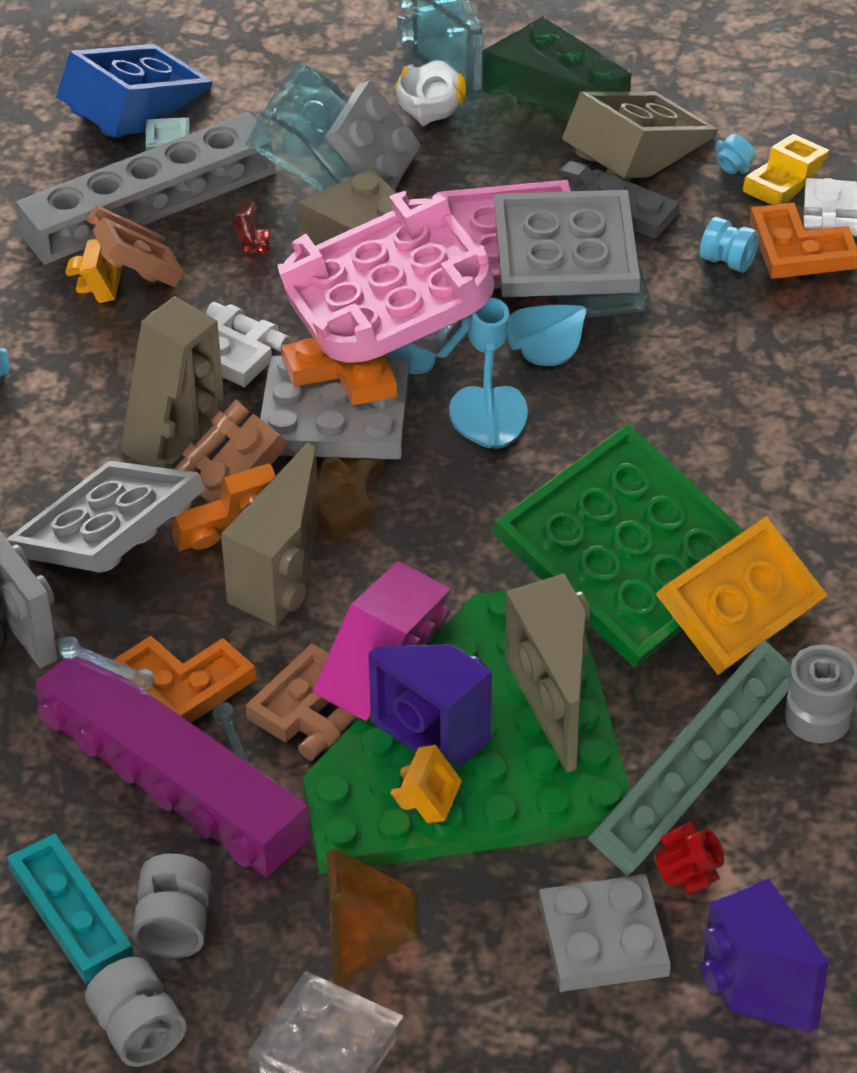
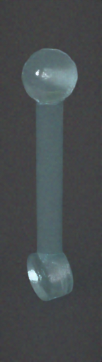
[58,636,154,689]
[213,703,250,764]

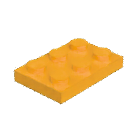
[656,516,828,675]

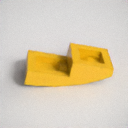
[742,134,830,205]

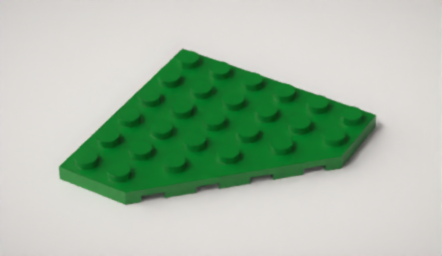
[303,589,630,875]

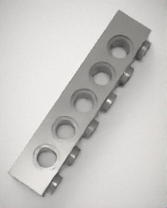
[16,112,276,265]

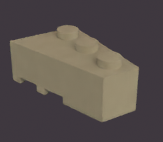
[297,169,397,245]
[120,296,225,469]

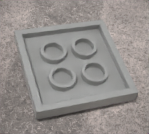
[494,190,640,297]
[260,356,409,459]
[7,460,206,573]

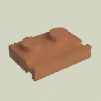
[86,205,185,287]

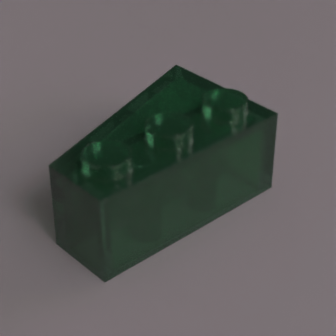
[482,16,632,121]

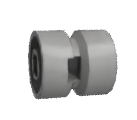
[784,644,857,744]
[132,853,211,959]
[84,957,187,1067]

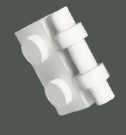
[803,178,857,237]
[206,302,291,388]

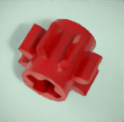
[656,822,725,895]

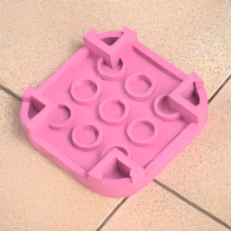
[277,191,495,363]

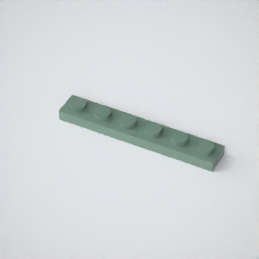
[587,640,791,876]

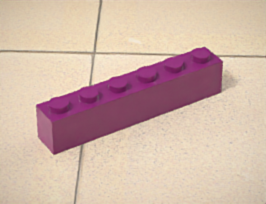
[35,646,311,878]

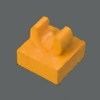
[65,239,122,303]
[390,745,462,823]

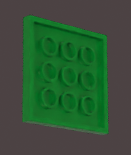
[491,423,745,668]

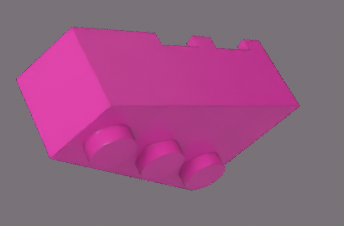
[312,561,451,721]

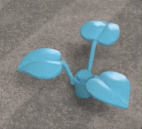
[384,298,586,449]

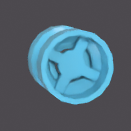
[699,216,760,273]

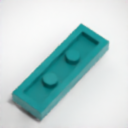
[7,834,134,984]

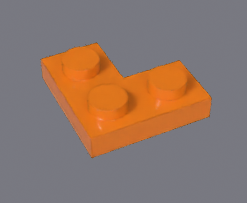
[750,203,857,279]
[281,338,397,406]
[172,463,276,552]
[110,636,256,723]

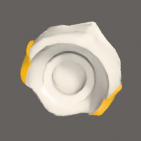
[394,60,466,127]

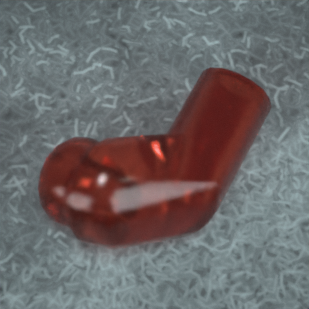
[233,200,271,255]

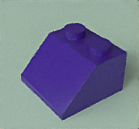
[368,644,492,771]
[700,878,829,1032]

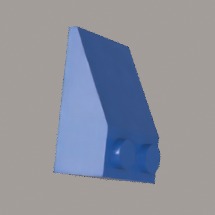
[56,44,213,138]

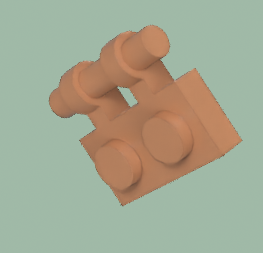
[174,399,289,503]
[245,643,359,761]

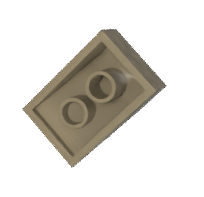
[562,92,718,182]
[221,443,319,626]
[505,574,590,773]

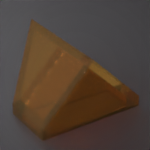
[327,848,417,990]

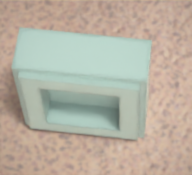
[146,118,190,151]

